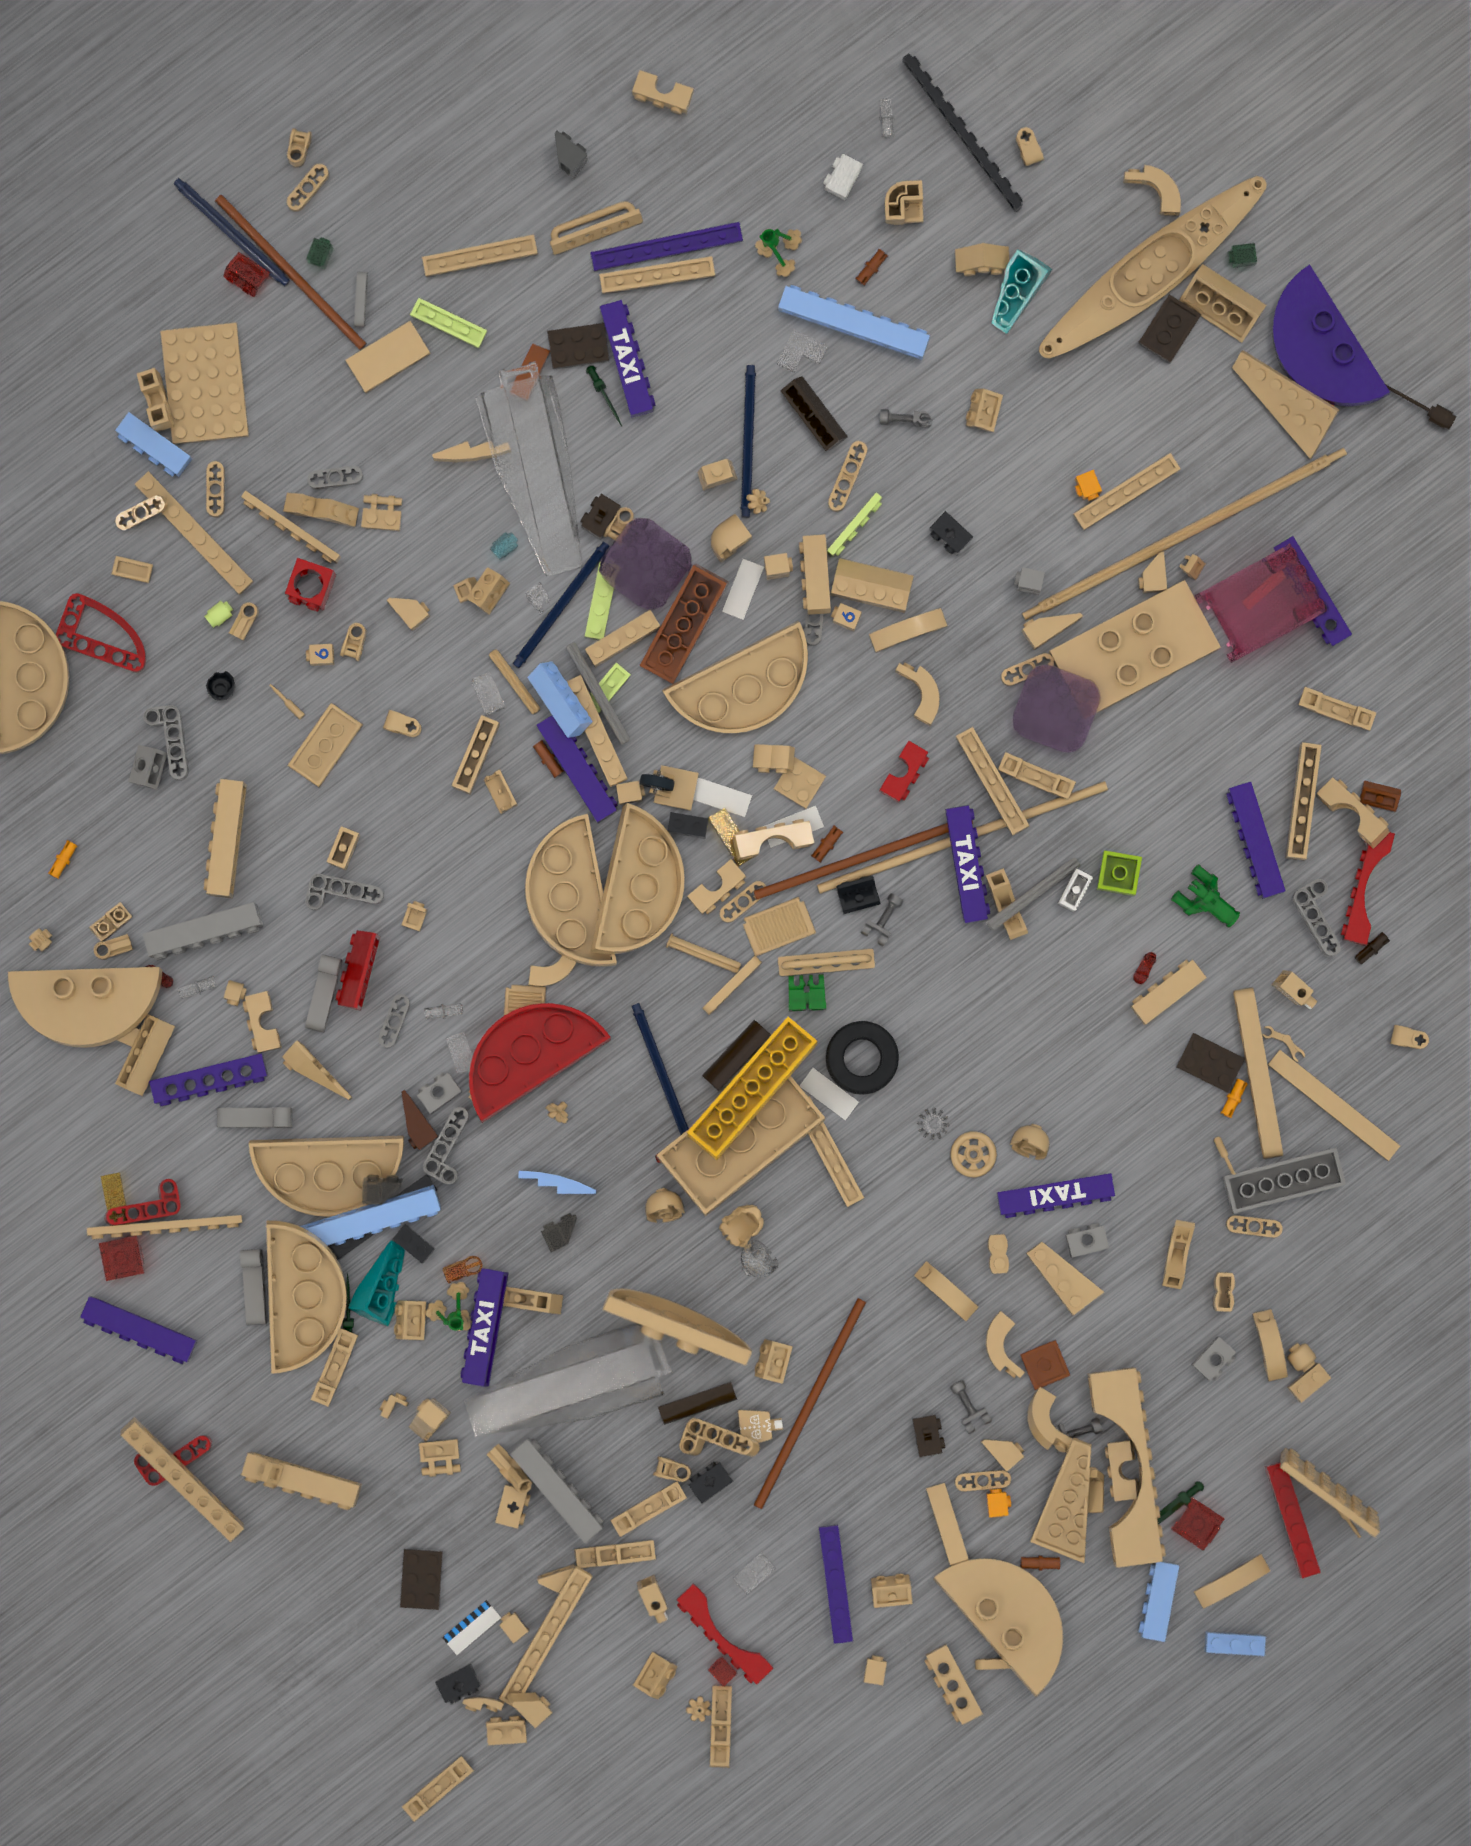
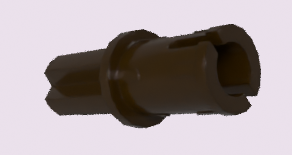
[1355,932,1390,964]

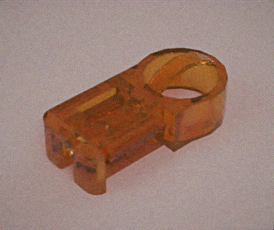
[443,1256,483,1283]

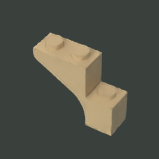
[283,493,359,527]

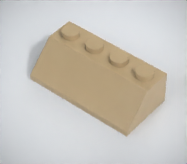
[1179,264,1266,342]
[830,558,913,613]

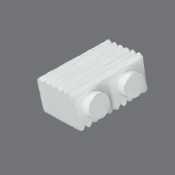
[823,154,863,200]
[1058,869,1093,912]

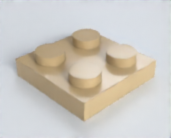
[774,757,826,809]

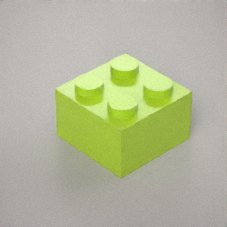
[1096,850,1142,896]

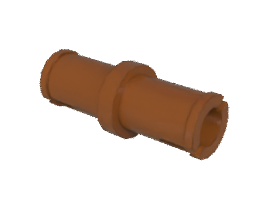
[855,249,888,286]
[533,740,564,778]
[811,825,844,863]
[1020,1555,1060,1571]

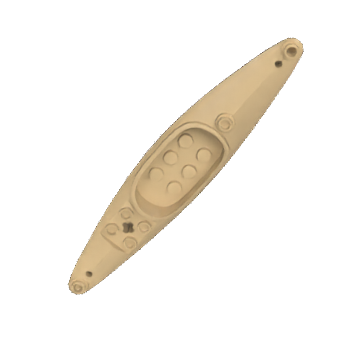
[1039,176,1266,358]

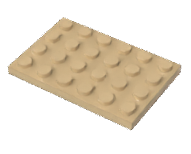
[161,323,249,445]
[1280,1448,1380,1537]

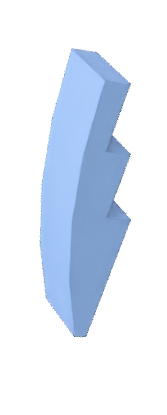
[519,1171,596,1194]

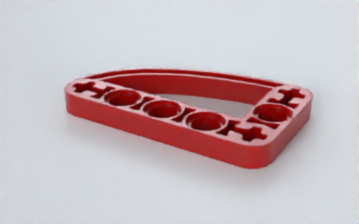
[56,593,146,673]

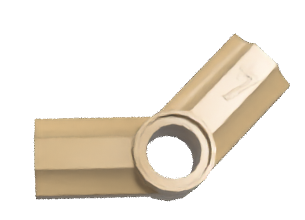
[486,1443,532,1494]

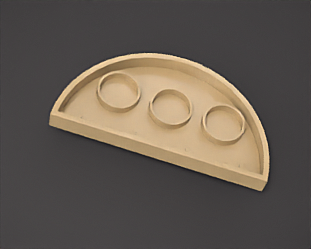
[0,601,69,754]
[662,621,808,733]
[590,803,684,954]
[525,814,617,966]
[8,967,162,1048]
[249,1136,404,1217]
[266,1220,347,1374]
[603,1289,752,1365]
[934,1559,1063,1697]

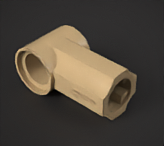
[229,602,259,641]
[94,934,133,960]

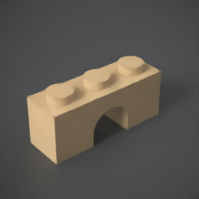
[632,70,694,114]
[137,368,175,432]
[687,859,746,915]
[243,991,282,1053]
[1105,1440,1140,1501]

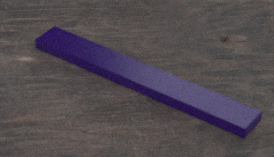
[590,222,743,272]

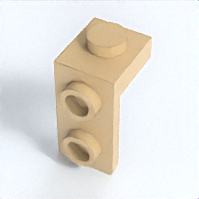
[1087,1467,1104,1513]

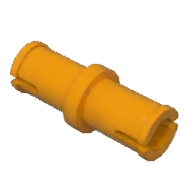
[48,840,78,879]
[1221,1079,1248,1118]

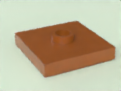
[1020,1340,1071,1390]

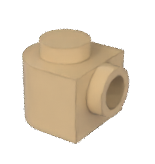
[224,980,247,1006]

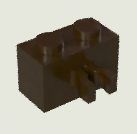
[580,494,621,540]
[912,1414,945,1457]

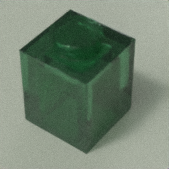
[306,237,333,269]
[1228,243,1257,268]

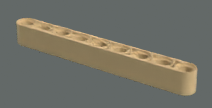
[1233,987,1283,1159]

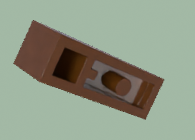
[401,1090,438,1150]

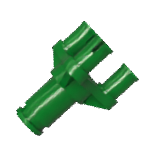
[1171,864,1240,928]

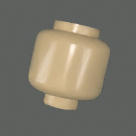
[1287,1343,1316,1372]

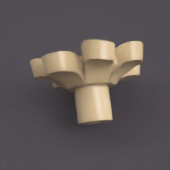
[746,489,770,514]
[546,1102,568,1123]
[686,1696,711,1722]

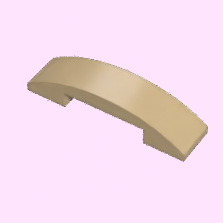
[869,608,947,652]
[1298,687,1376,731]
[998,752,1076,800]
[311,1328,358,1407]
[610,1481,687,1537]
[1194,1554,1270,1609]
[402,1756,474,1822]

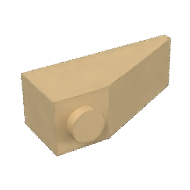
[1022,613,1083,650]
[503,1287,563,1314]

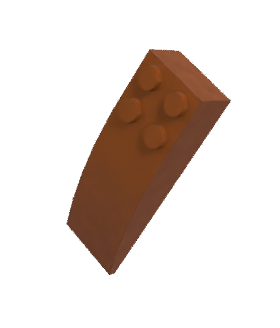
[640,564,729,684]

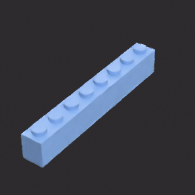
[778,285,930,360]
[300,1185,441,1245]

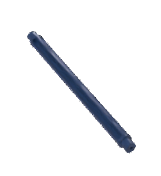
[174,178,290,287]
[740,365,756,518]
[512,541,610,669]
[632,1003,689,1135]

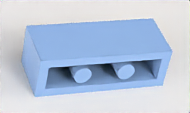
[1205,1632,1266,1656]

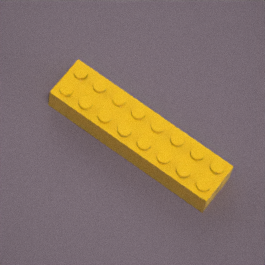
[687,1016,817,1161]

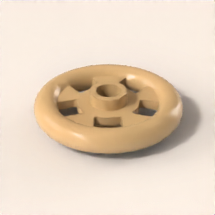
[950,1131,997,1178]

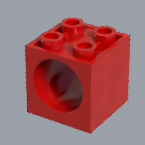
[285,558,336,612]

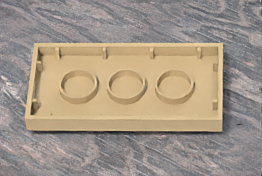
[1049,580,1221,720]
[657,1076,825,1216]

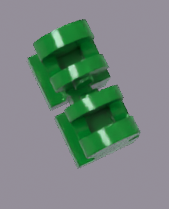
[788,974,826,1012]

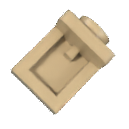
[402,901,427,932]
[379,1393,409,1419]

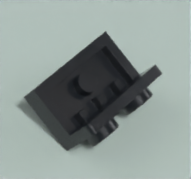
[836,876,881,914]

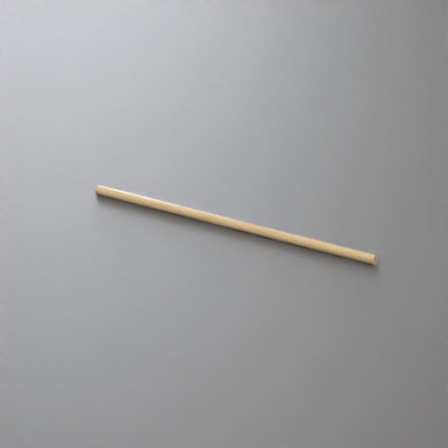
[817,781,1108,894]

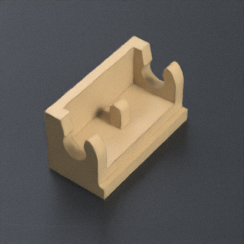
[484,770,518,814]

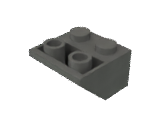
[555,131,588,179]

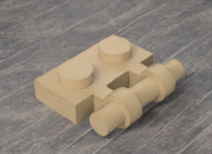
[361,494,402,531]
[419,1439,461,1477]

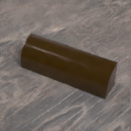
[781,376,848,451]
[702,1020,771,1091]
[658,1382,737,1425]

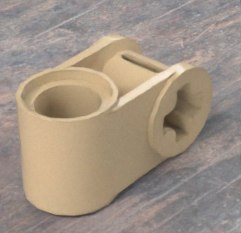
[1016,127,1044,166]
[287,128,312,167]
[604,507,634,545]
[340,623,367,661]
[383,710,422,737]
[1390,1025,1429,1049]
[653,1456,692,1482]

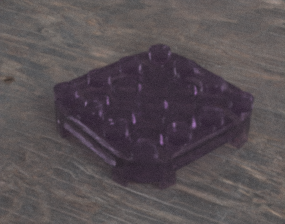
[599,518,692,610]
[1013,664,1101,753]

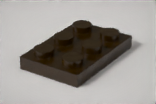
[1138,294,1202,363]
[547,323,609,369]
[1176,1033,1245,1093]
[400,1549,443,1610]

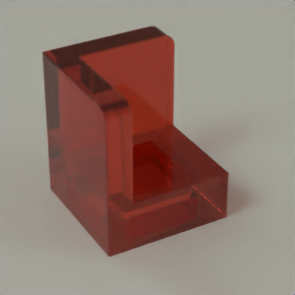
[708,1655,738,1686]

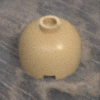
[1010,1124,1049,1160]
[645,1188,685,1223]

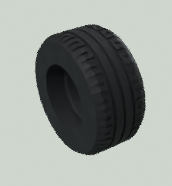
[826,1021,899,1095]

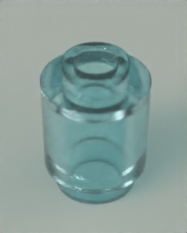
[490,532,518,560]

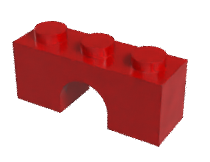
[879,741,929,803]

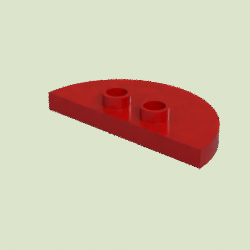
[469,1003,611,1123]

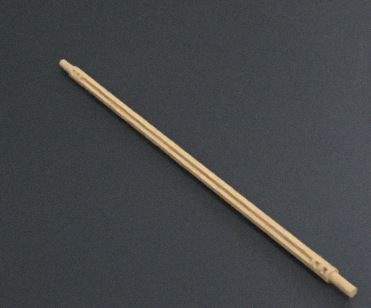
[1022,448,1347,620]

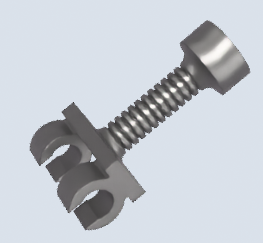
[880,409,932,428]
[861,893,904,946]
[950,1380,992,1434]
[1054,1418,1103,1453]

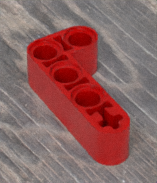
[104,1179,181,1226]
[134,1435,212,1486]

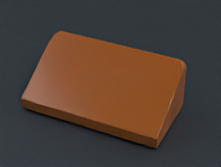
[1360,781,1401,812]

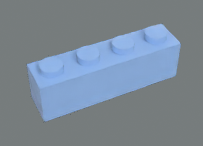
[115,412,192,477]
[527,661,593,738]
[1138,1561,1179,1642]

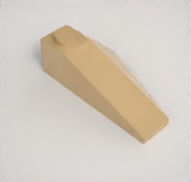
[282,1040,353,1100]

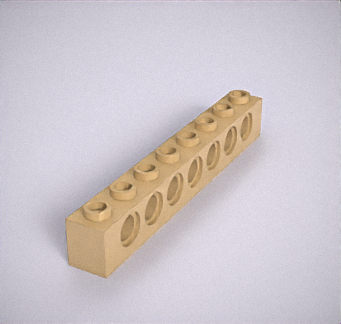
[121,1417,244,1542]

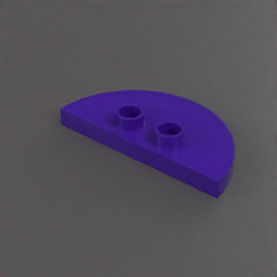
[1273,264,1390,406]

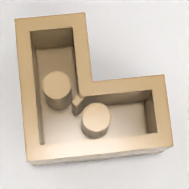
[955,243,1009,276]

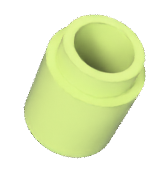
[204,601,233,628]

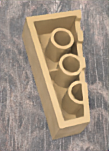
[1026,1242,1104,1315]
[409,1398,451,1442]

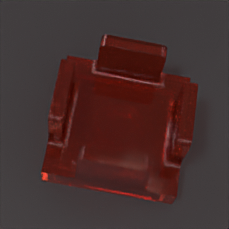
[99,1236,145,1281]
[1171,1497,1225,1551]

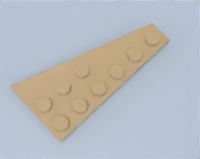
[1232,350,1340,459]
[1030,1437,1091,1563]

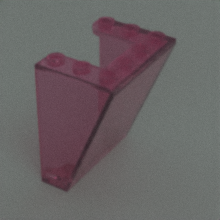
[1195,544,1327,663]

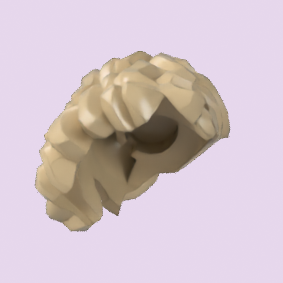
[719,1205,764,1247]

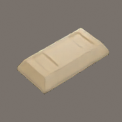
[112,556,153,583]

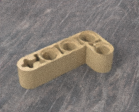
[679,1418,760,1457]

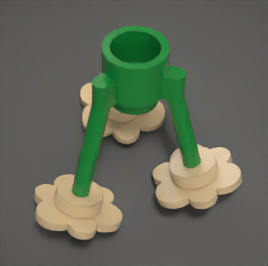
[755,229,802,277]
[425,1282,472,1331]

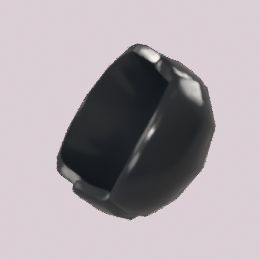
[206,671,235,701]

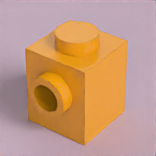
[1075,469,1102,501]
[986,1488,1011,1518]

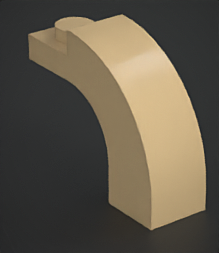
[1123,165,1181,216]
[895,663,939,726]
[986,868,1028,940]
[529,956,577,987]
[1162,1220,1195,1289]
[914,1261,978,1321]
[1253,1309,1287,1381]
[986,1311,1025,1378]
[1027,1387,1072,1453]

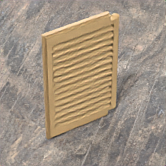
[743,897,816,956]
[504,985,546,1015]

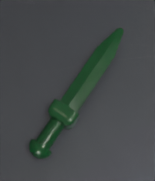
[586,365,622,427]
[343,1273,354,1332]
[1157,1481,1204,1525]

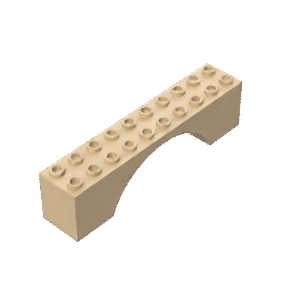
[1087,1367,1166,1568]

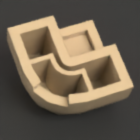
[885,180,923,225]
[711,514,752,563]

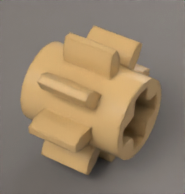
[29,928,52,952]

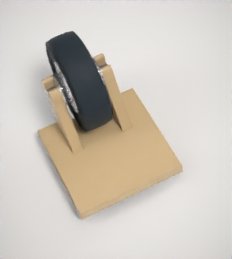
[640,765,699,811]

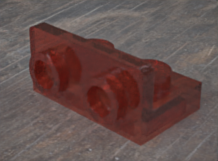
[223,252,270,297]

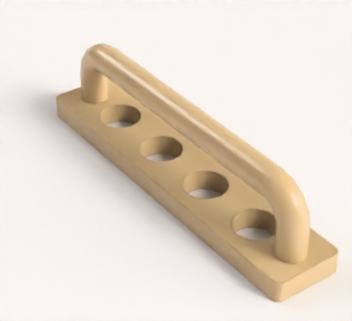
[550,201,643,255]
[778,949,875,976]

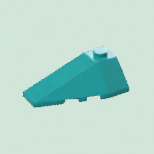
[991,249,1053,334]
[348,1240,405,1326]

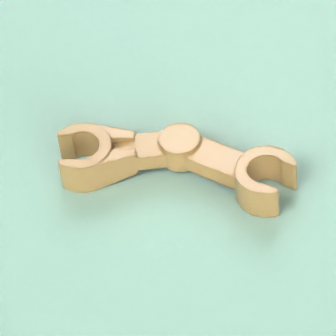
[1262,1026,1305,1062]

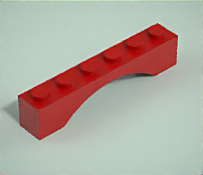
[1340,832,1395,946]
[1265,1462,1321,1579]
[677,1583,773,1685]

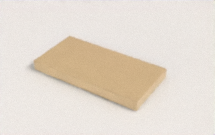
[345,321,430,393]
[287,703,363,787]

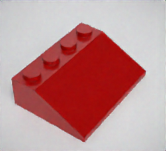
[335,930,380,1011]

